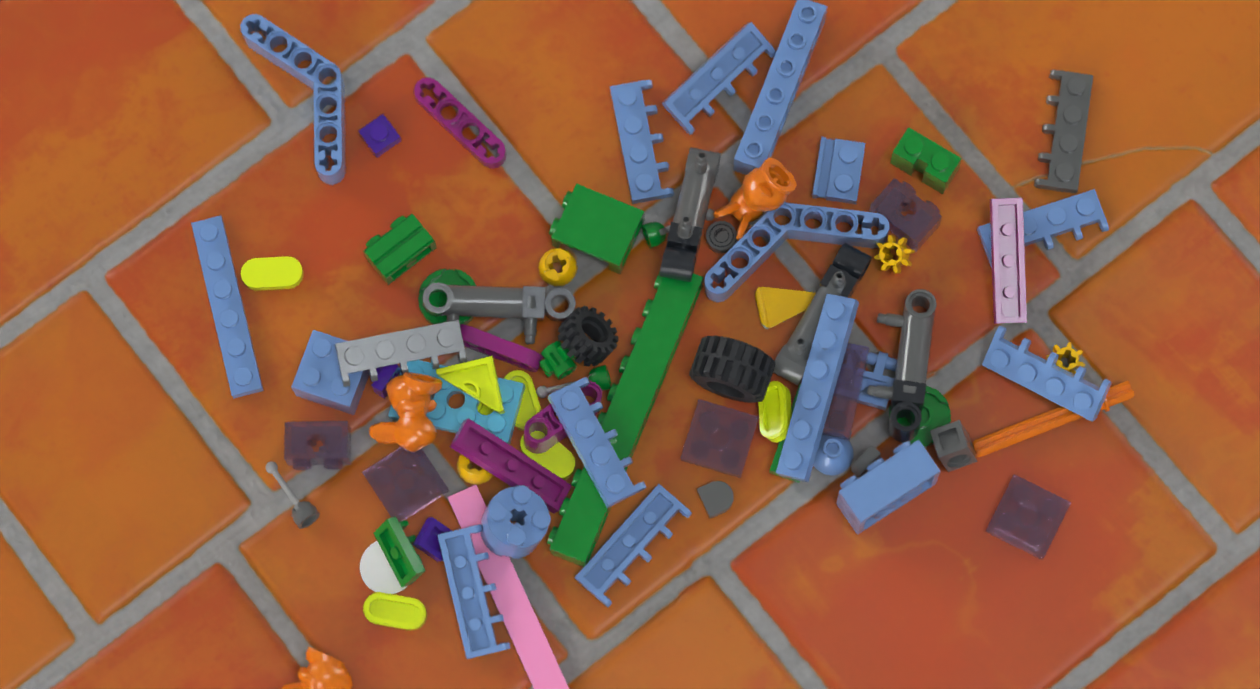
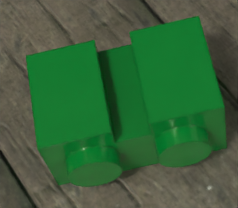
[890,127,962,194]

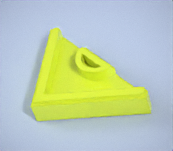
[436,356,505,414]

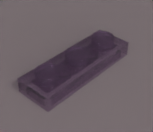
[822,343,870,440]

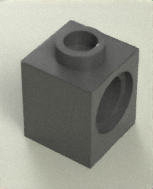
[930,420,978,472]

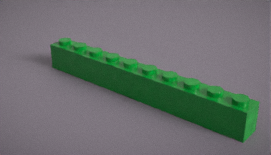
[547,272,703,567]

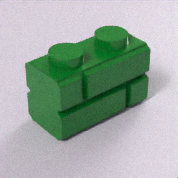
[363,214,437,285]

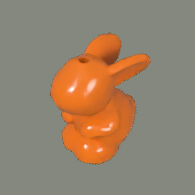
[713,158,797,240]
[369,372,442,452]
[280,647,353,689]

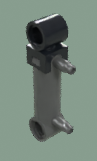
[660,147,721,282]
[773,243,872,386]
[422,282,576,344]
[867,289,937,442]

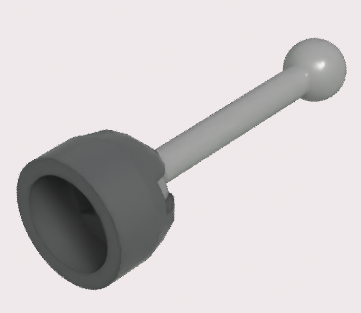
[265,461,320,529]

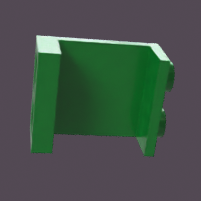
[549,183,645,274]

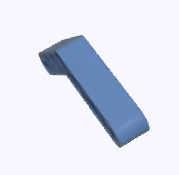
[241,14,346,185]
[704,202,889,302]

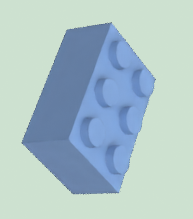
[836,440,940,535]

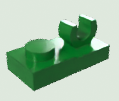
[373,516,426,588]

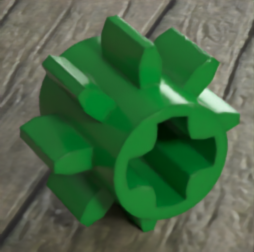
[539,341,577,380]

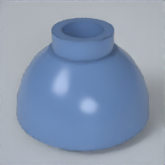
[813,432,854,475]

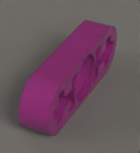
[460,324,543,372]

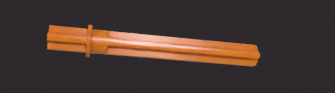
[972,381,1135,457]

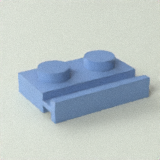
[812,137,866,204]

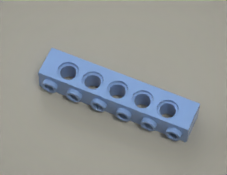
[734,0,827,175]

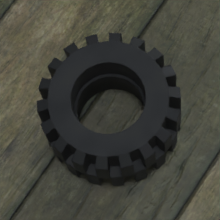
[689,336,776,403]

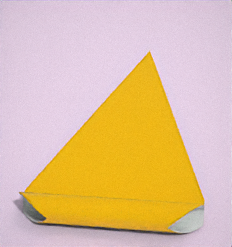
[755,287,816,329]

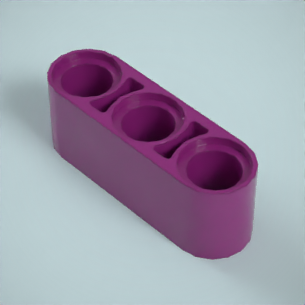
[524,381,602,454]

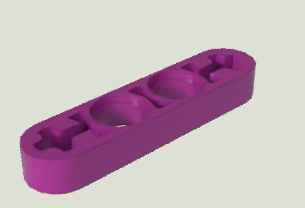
[414,77,507,168]

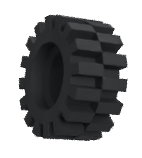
[558,306,619,367]

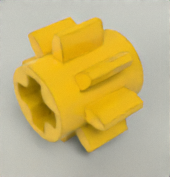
[874,235,915,274]
[1045,342,1085,375]

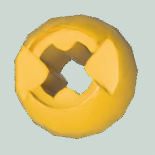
[538,248,578,287]
[457,454,493,485]

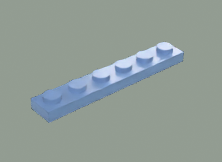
[191,215,264,399]
[776,294,859,482]

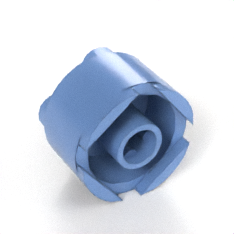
[481,485,551,559]

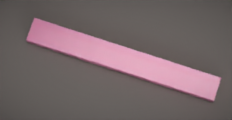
[447,485,569,689]

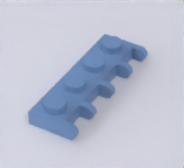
[661,22,776,135]
[610,80,675,204]
[977,189,1109,268]
[982,325,1112,422]
[548,377,647,508]
[575,484,692,607]
[438,524,511,659]

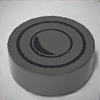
[706,221,737,253]

